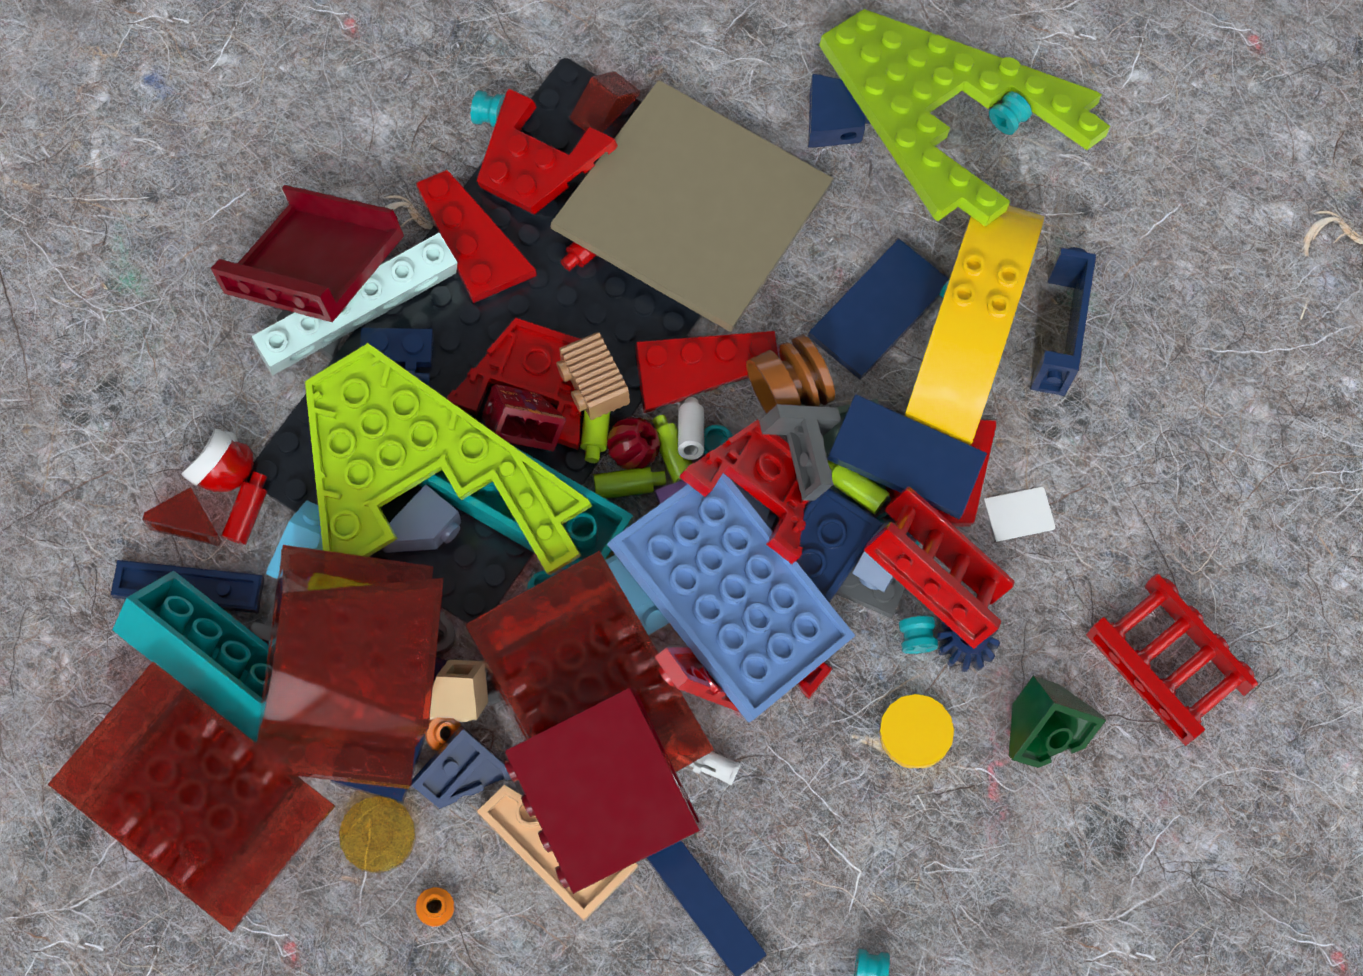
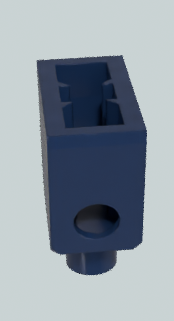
[808,74,871,148]

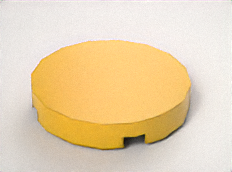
[879,694,954,769]

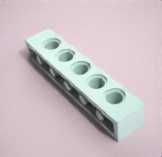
[252,233,457,376]

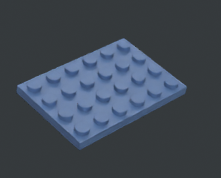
[607,473,855,723]

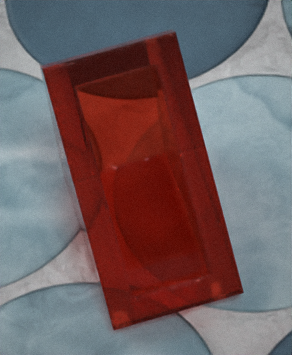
[570,71,640,133]
[142,487,221,546]

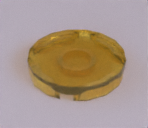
[339,796,416,874]

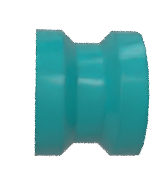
[470,90,505,127]
[989,91,1032,135]
[898,616,938,654]
[854,948,890,976]

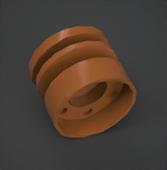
[746,334,835,414]

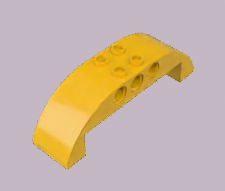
[905,205,1045,446]

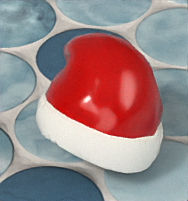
[181,428,254,492]

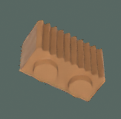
[556,332,630,420]

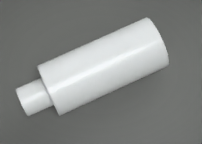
[678,397,704,460]

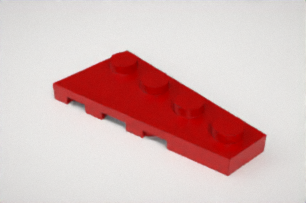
[416,170,537,303]
[635,331,778,414]
[655,647,739,712]

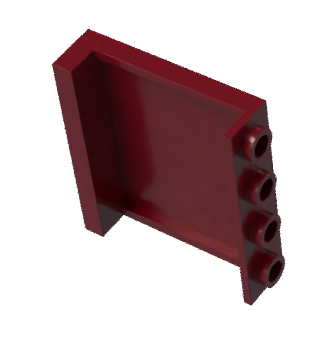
[211,185,404,323]
[504,688,704,894]

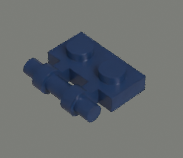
[360,328,434,387]

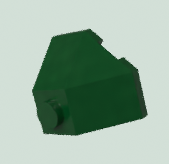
[1009,675,1106,768]

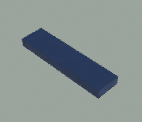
[110,560,264,613]
[646,841,767,976]

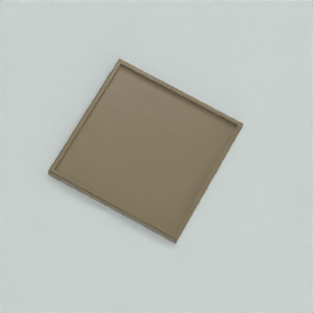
[551,80,834,332]

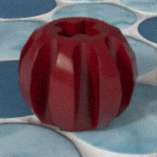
[607,417,661,470]

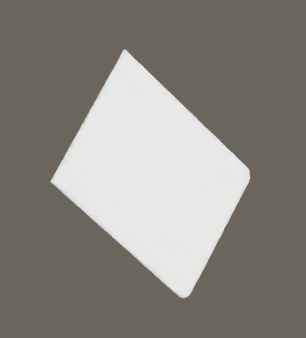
[984,487,1055,542]

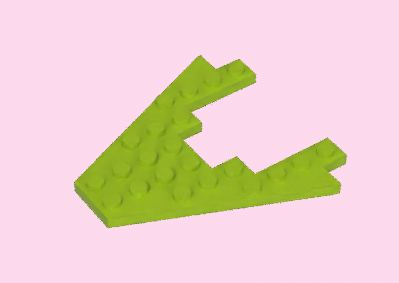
[819,9,1110,227]
[305,343,592,673]

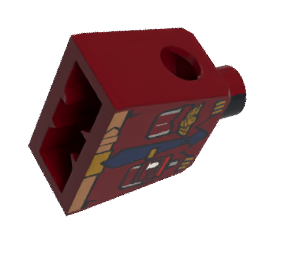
[482,384,566,451]

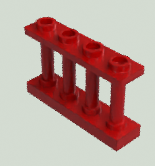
[864,487,1015,649]
[1086,573,1258,746]

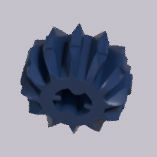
[936,622,1000,672]

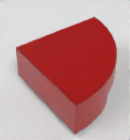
[797,662,832,699]

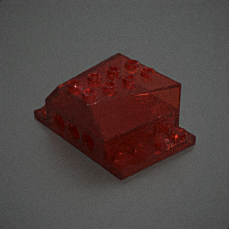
[253,545,443,789]
[465,551,714,772]
[48,662,335,933]

